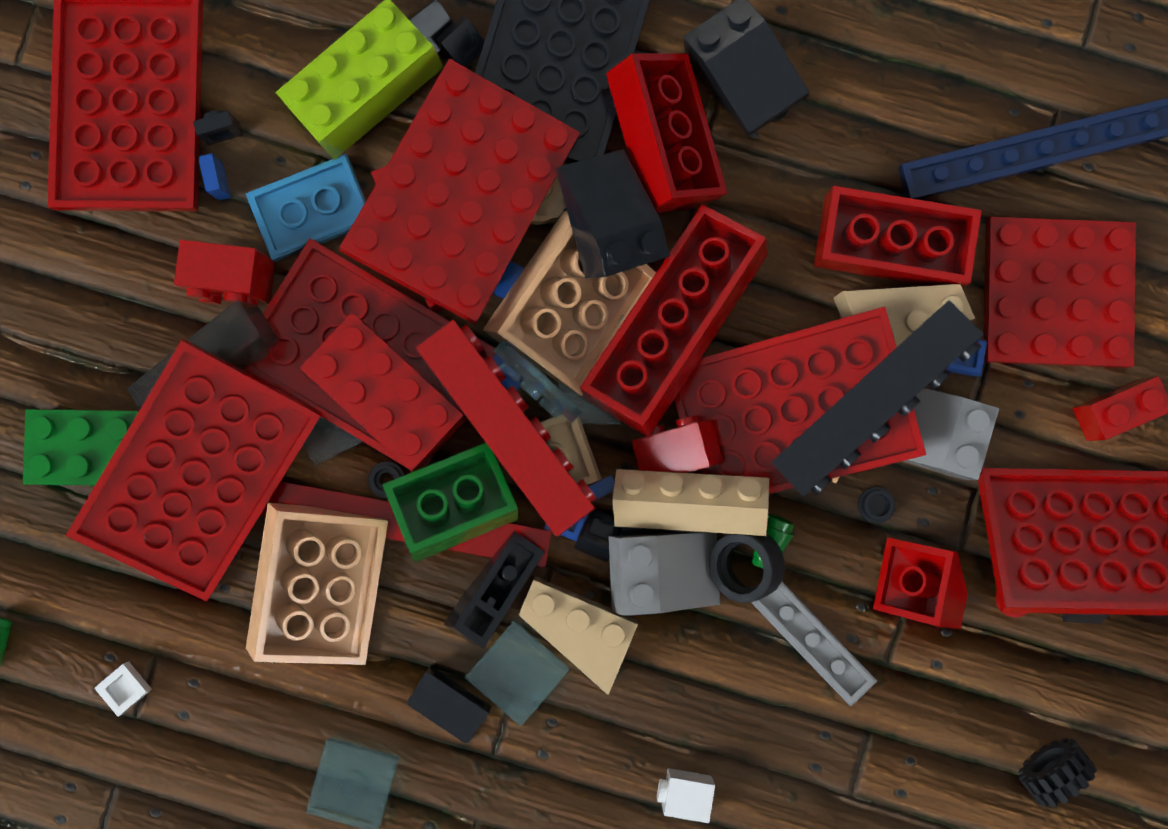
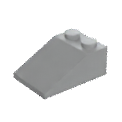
[903,388,1000,480]
[609,532,720,616]

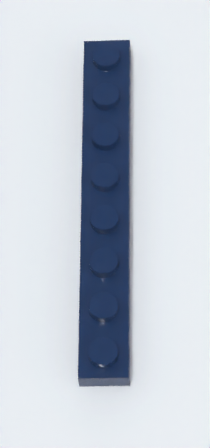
[898,98,1168,200]

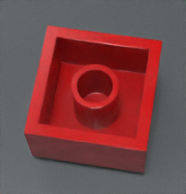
[174,239,276,309]

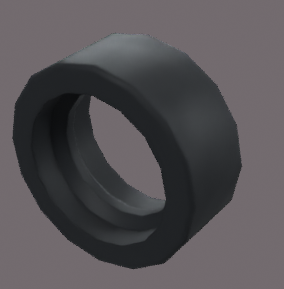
[709,533,785,603]

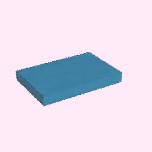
[246,153,366,262]

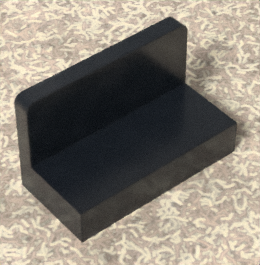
[407,666,492,743]

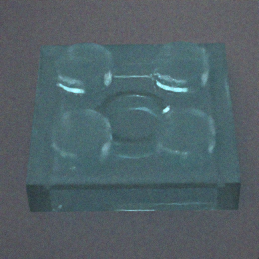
[493,340,582,423]

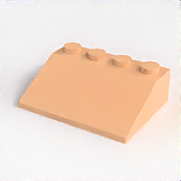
[483,211,656,396]
[246,503,388,665]

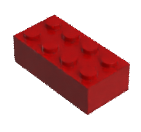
[606,53,728,213]
[813,186,982,288]
[300,312,467,472]

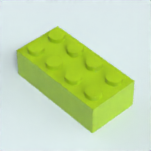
[276,0,444,160]

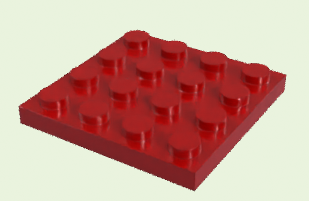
[983,217,1136,368]

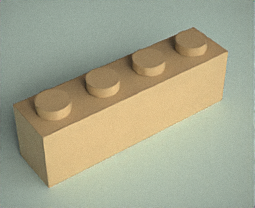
[612,469,769,536]

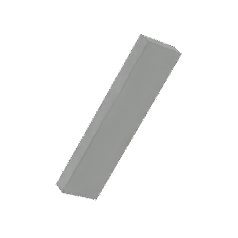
[751,582,877,706]

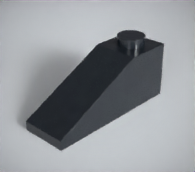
[444,531,545,648]

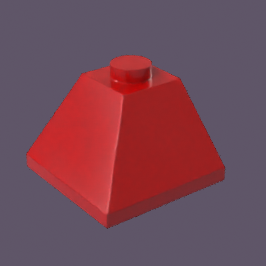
[873,537,968,629]

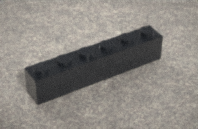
[772,300,984,496]

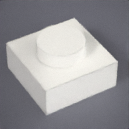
[94,661,152,717]

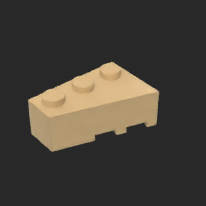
[833,284,975,347]
[519,576,638,695]

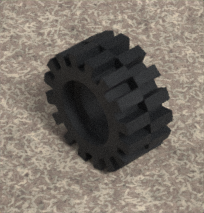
[1018,738,1097,807]

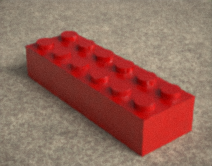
[580,204,767,438]
[416,320,597,537]

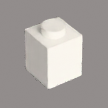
[657,768,715,823]

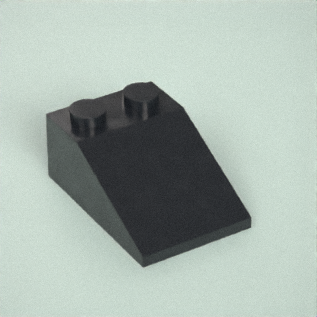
[683,0,809,136]
[556,149,670,279]

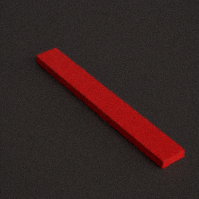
[260,481,552,567]

